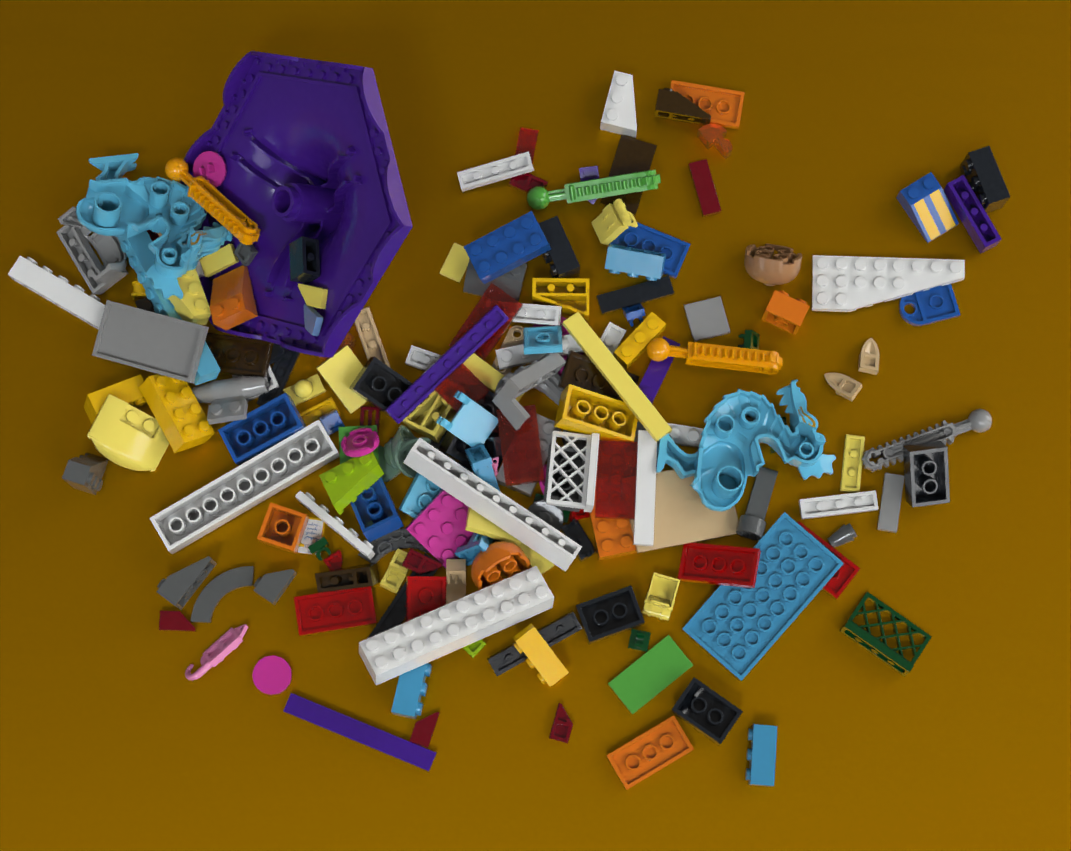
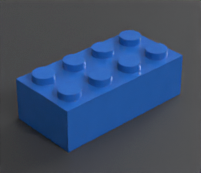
[464,211,551,284]
[218,393,306,466]

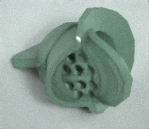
[378,425,431,482]

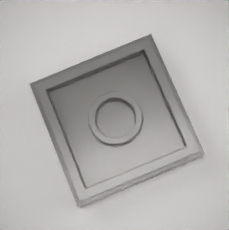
[684,296,731,342]

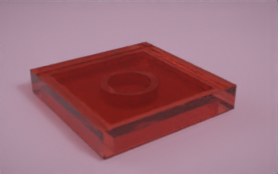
[434,363,489,413]

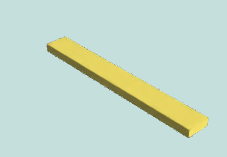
[562,312,672,442]

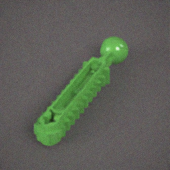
[526,169,661,210]

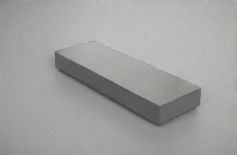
[877,473,904,533]

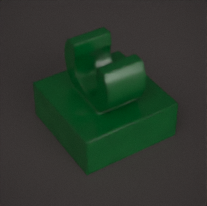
[738,330,760,350]
[308,537,331,561]
[628,629,651,652]

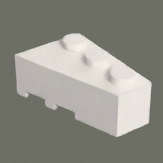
[600,71,637,138]

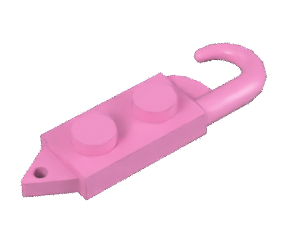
[185,624,248,681]

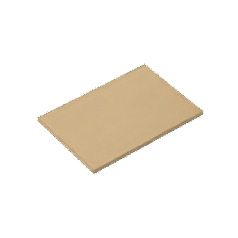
[620,470,739,553]

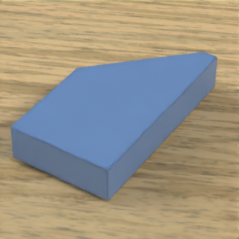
[304,304,324,336]

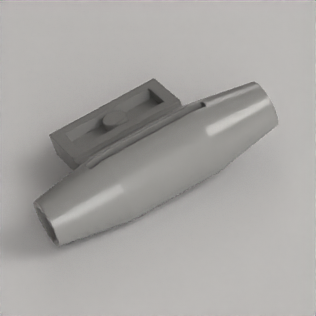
[191,376,269,425]

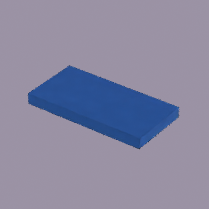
[607,222,691,279]

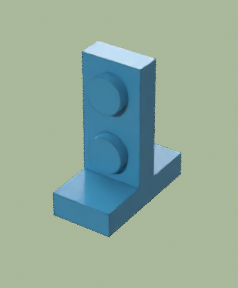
[465,443,500,491]
[454,533,494,566]

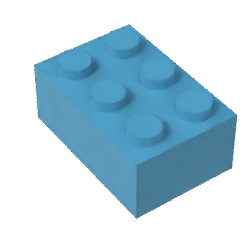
[391,663,432,719]

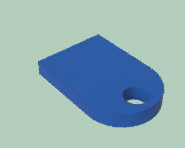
[899,284,961,326]

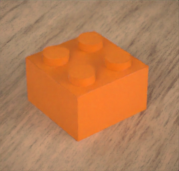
[761,290,810,335]
[257,502,309,554]

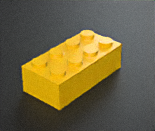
[139,374,215,453]
[554,384,638,449]

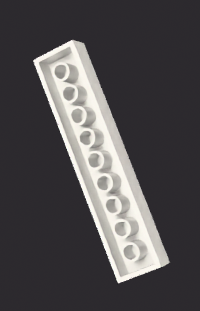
[150,420,340,554]
[359,566,554,686]

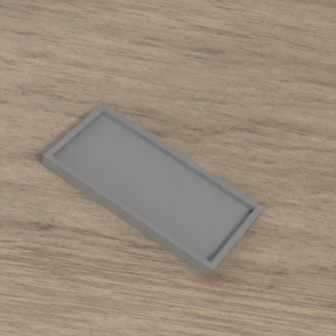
[92,300,209,384]

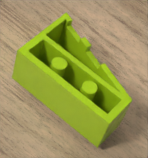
[319,451,384,515]

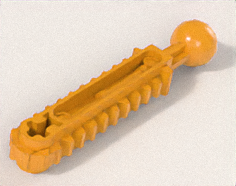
[165,157,261,245]
[646,337,783,375]

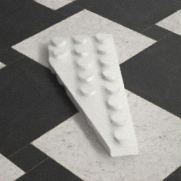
[812,255,965,312]

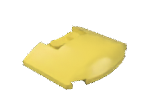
[87,394,169,471]

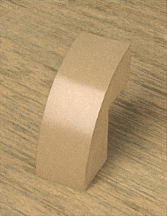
[446,559,466,604]

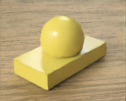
[283,374,326,406]

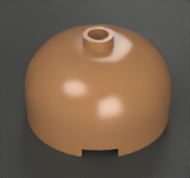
[744,244,802,286]

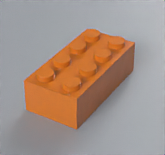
[589,475,637,561]

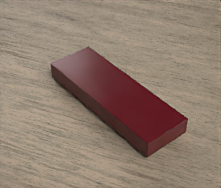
[688,159,722,217]

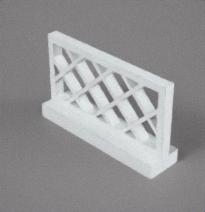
[546,431,600,513]

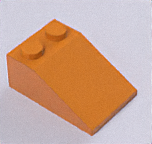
[210,265,258,330]

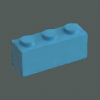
[604,244,666,281]
[745,724,778,787]

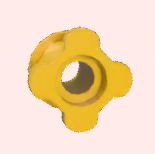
[131,278,147,300]

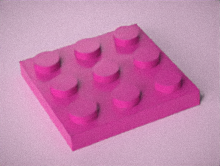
[405,489,473,569]

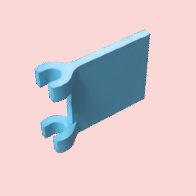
[436,390,500,447]

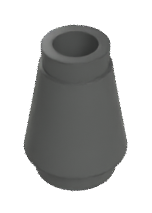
[827,523,857,548]

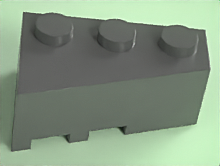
[62,452,108,495]

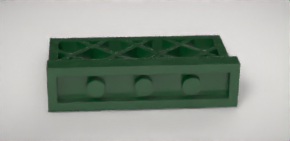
[840,592,932,676]

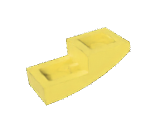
[380,548,409,594]

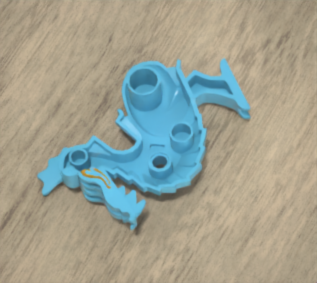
[76,153,233,300]
[656,379,836,512]

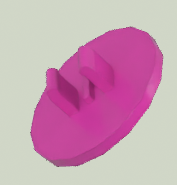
[193,151,227,188]

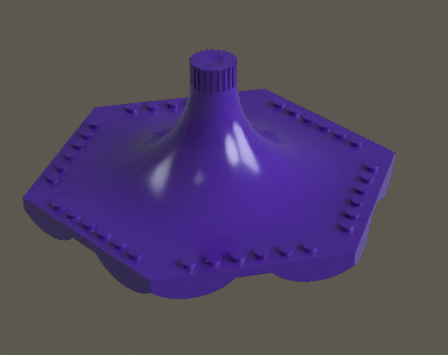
[179,51,413,358]

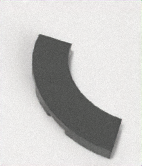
[358,528,429,563]
[191,566,254,623]

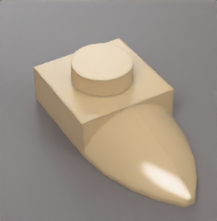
[858,338,880,375]
[824,373,862,401]

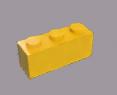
[613,312,666,370]
[512,623,569,687]

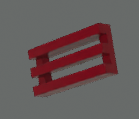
[360,406,380,436]

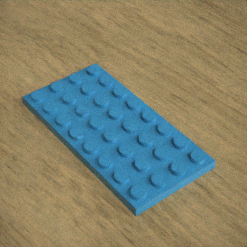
[682,512,844,681]

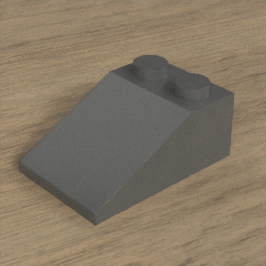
[156,556,217,610]

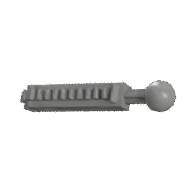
[862,409,992,472]

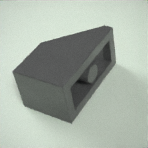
[254,569,297,606]

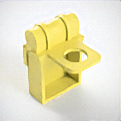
[591,199,638,245]
[642,572,680,621]

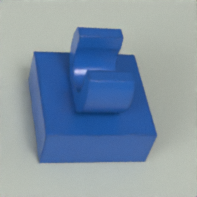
[622,304,646,327]

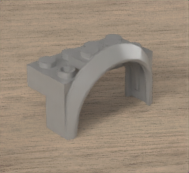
[56,207,128,295]
[492,353,566,431]

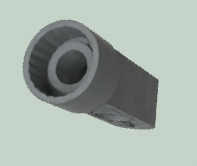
[736,466,778,541]

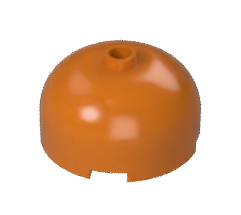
[471,541,530,590]

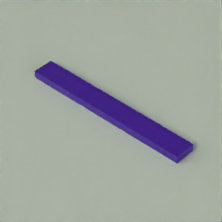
[385,305,510,424]
[284,693,436,771]

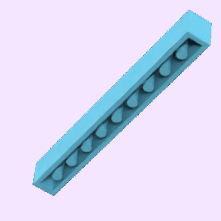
[115,231,221,385]

